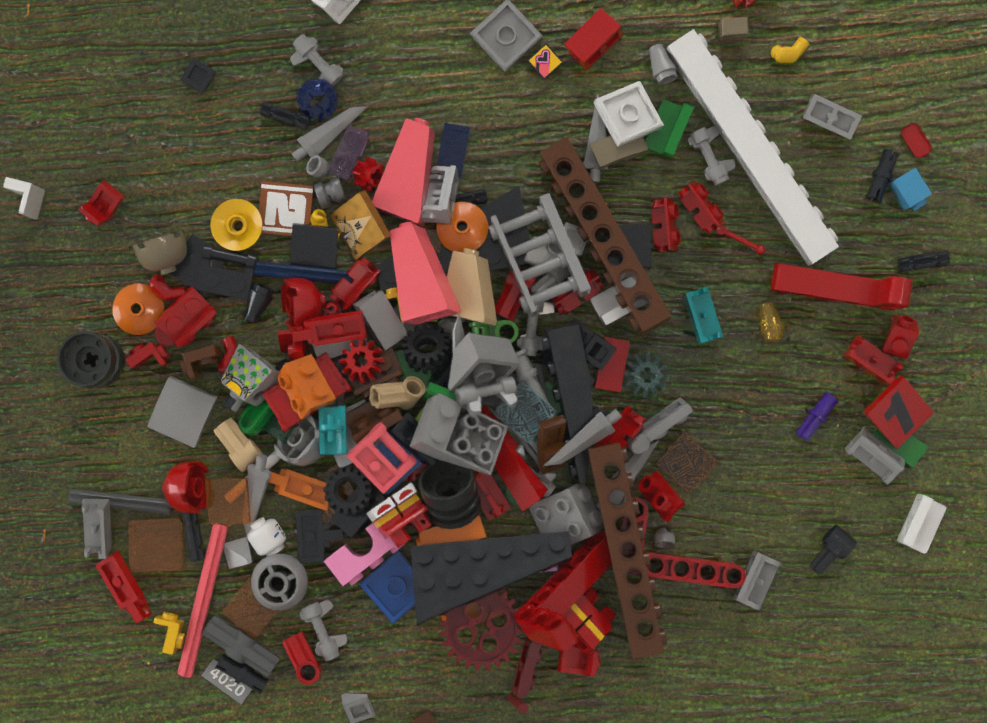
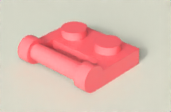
[346,422,417,494]

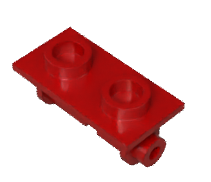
[678,180,725,234]
[651,198,681,253]
[330,257,380,310]
[550,269,604,315]
[595,405,646,448]
[473,470,511,521]

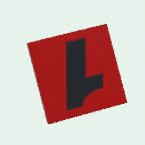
[863,375,934,449]

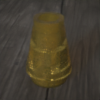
[758,302,786,342]

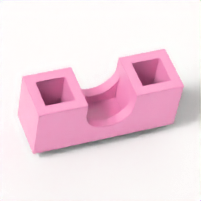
[324,523,405,586]

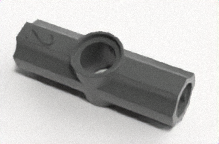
[202,615,281,678]

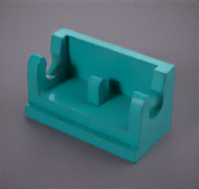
[683,287,723,344]

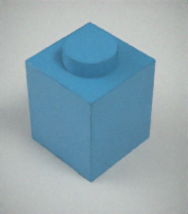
[888,167,932,211]

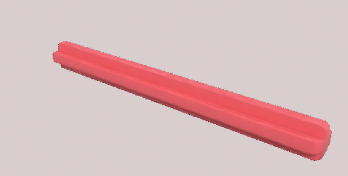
[178,524,228,678]

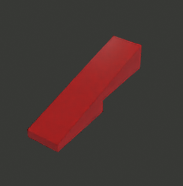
[481,405,548,511]

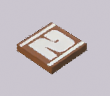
[259,181,314,237]

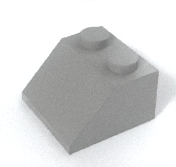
[448,333,520,392]

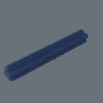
[254,262,353,284]

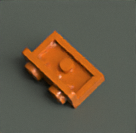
[277,354,336,419]

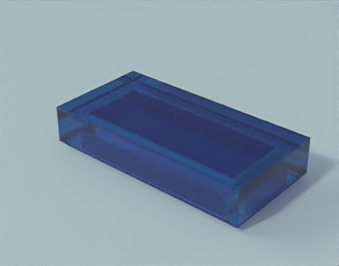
[436,123,470,179]

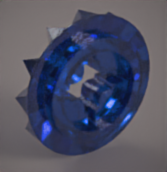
[296,79,338,121]

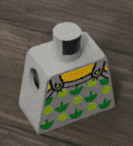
[221,344,279,412]

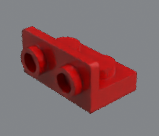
[154,286,217,348]

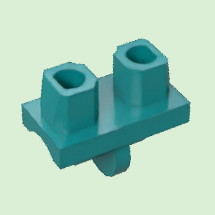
[319,406,347,456]

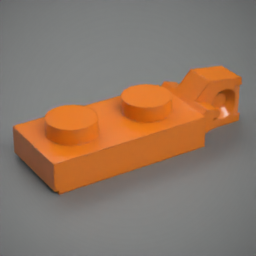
[268,468,330,511]

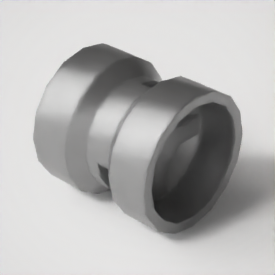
[314,177,347,209]

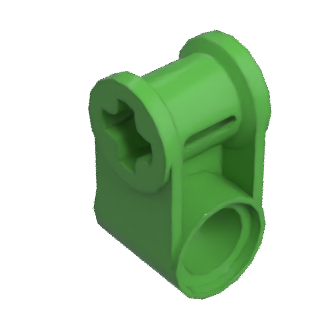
[468,320,519,344]

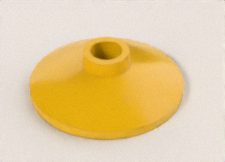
[210,199,263,251]

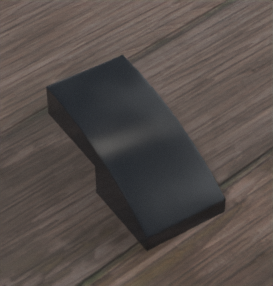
[570,317,617,370]
[388,412,438,467]

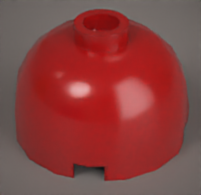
[281,278,325,331]
[162,461,212,514]

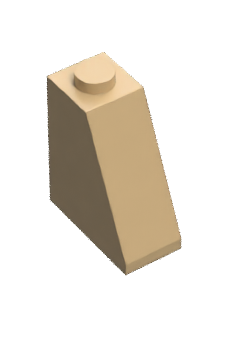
[447,248,497,326]

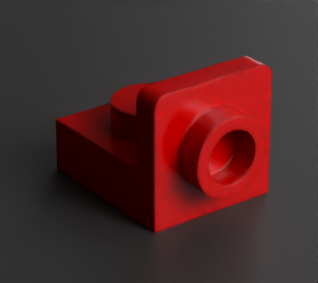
[278,330,307,360]

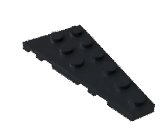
[376,186,530,292]
[411,531,572,626]

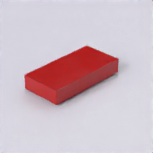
[594,337,630,393]

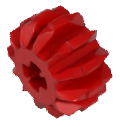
[339,339,385,384]

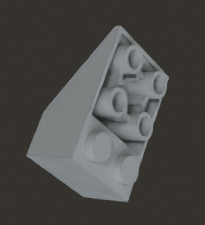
[410,393,508,475]

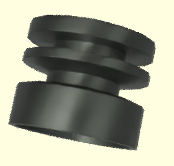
[57,331,125,388]
[419,460,481,529]

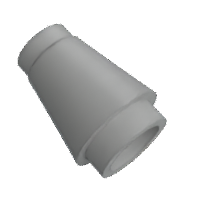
[648,44,678,85]

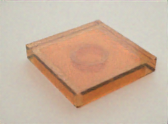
[128,518,184,573]

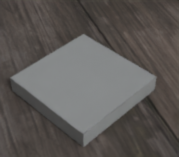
[470,0,543,72]

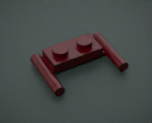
[507,633,544,714]

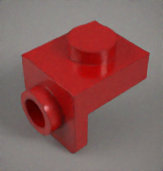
[79,181,125,226]
[882,314,919,359]
[125,342,170,369]
[557,647,600,677]

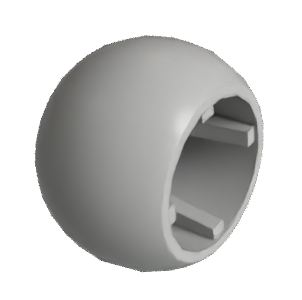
[251,553,308,611]

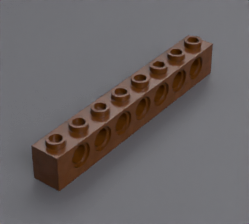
[538,137,671,336]
[587,442,667,659]

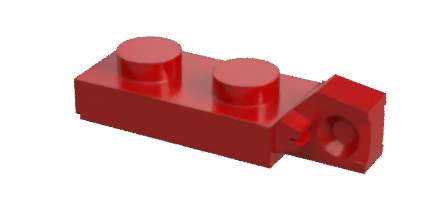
[291,310,367,346]
[96,551,152,624]

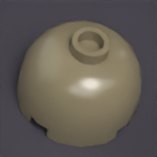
[132,230,187,275]

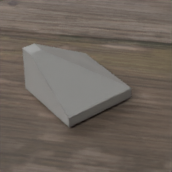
[223,537,255,569]
[341,693,376,723]

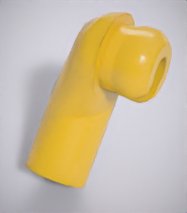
[771,37,810,63]

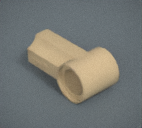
[369,376,425,410]
[213,417,263,472]

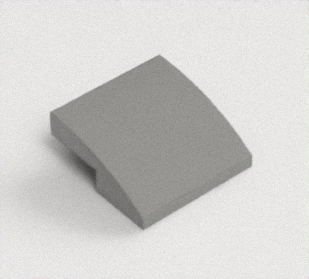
[147,376,217,448]

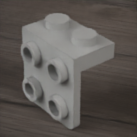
[529,482,604,545]

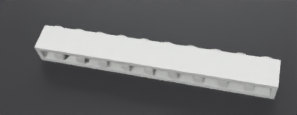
[666,29,839,266]

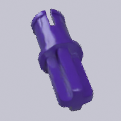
[796,392,839,441]

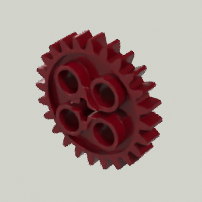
[438,591,524,671]

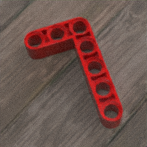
[770,264,913,310]
[620,497,746,588]
[515,532,612,651]

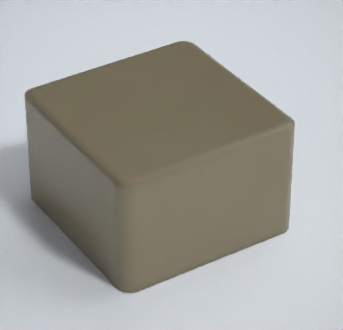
[718,17,749,41]

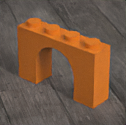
[415,514,508,630]

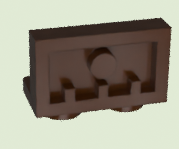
[181,345,224,380]
[347,346,405,399]
[346,400,403,444]

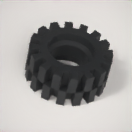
[402,323,452,374]
[323,466,374,515]

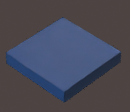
[359,550,415,624]

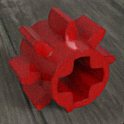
[352,157,384,191]

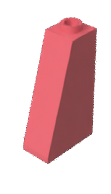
[372,118,435,227]
[389,222,461,325]

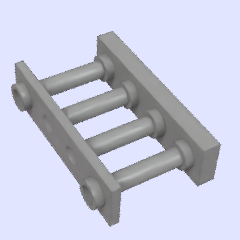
[488,193,591,317]

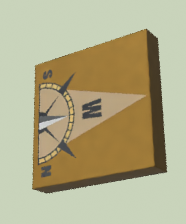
[330,190,391,260]

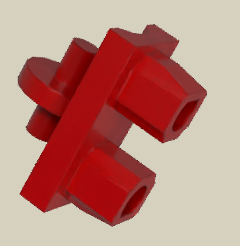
[638,471,686,522]

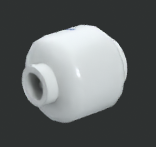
[247,517,286,556]

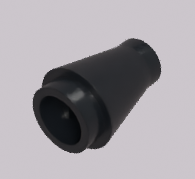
[243,282,274,323]

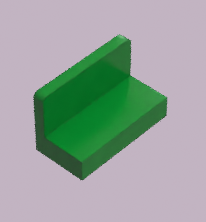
[645,100,694,159]

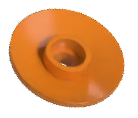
[436,202,488,252]
[112,283,165,335]

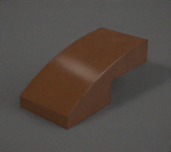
[537,415,567,474]

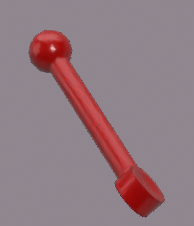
[716,225,766,255]

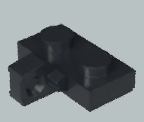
[296,509,344,563]

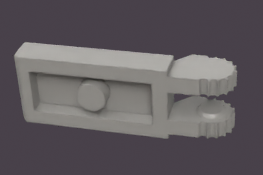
[626,397,693,454]

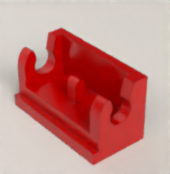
[564,8,623,71]
[843,335,903,385]

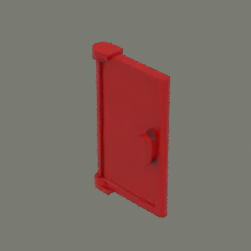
[262,352,352,433]

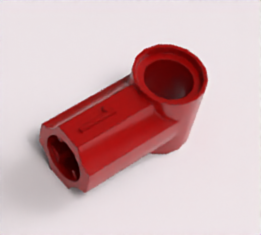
[495,269,537,322]
[282,631,323,685]

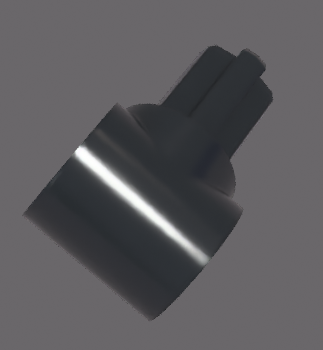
[809,524,857,575]

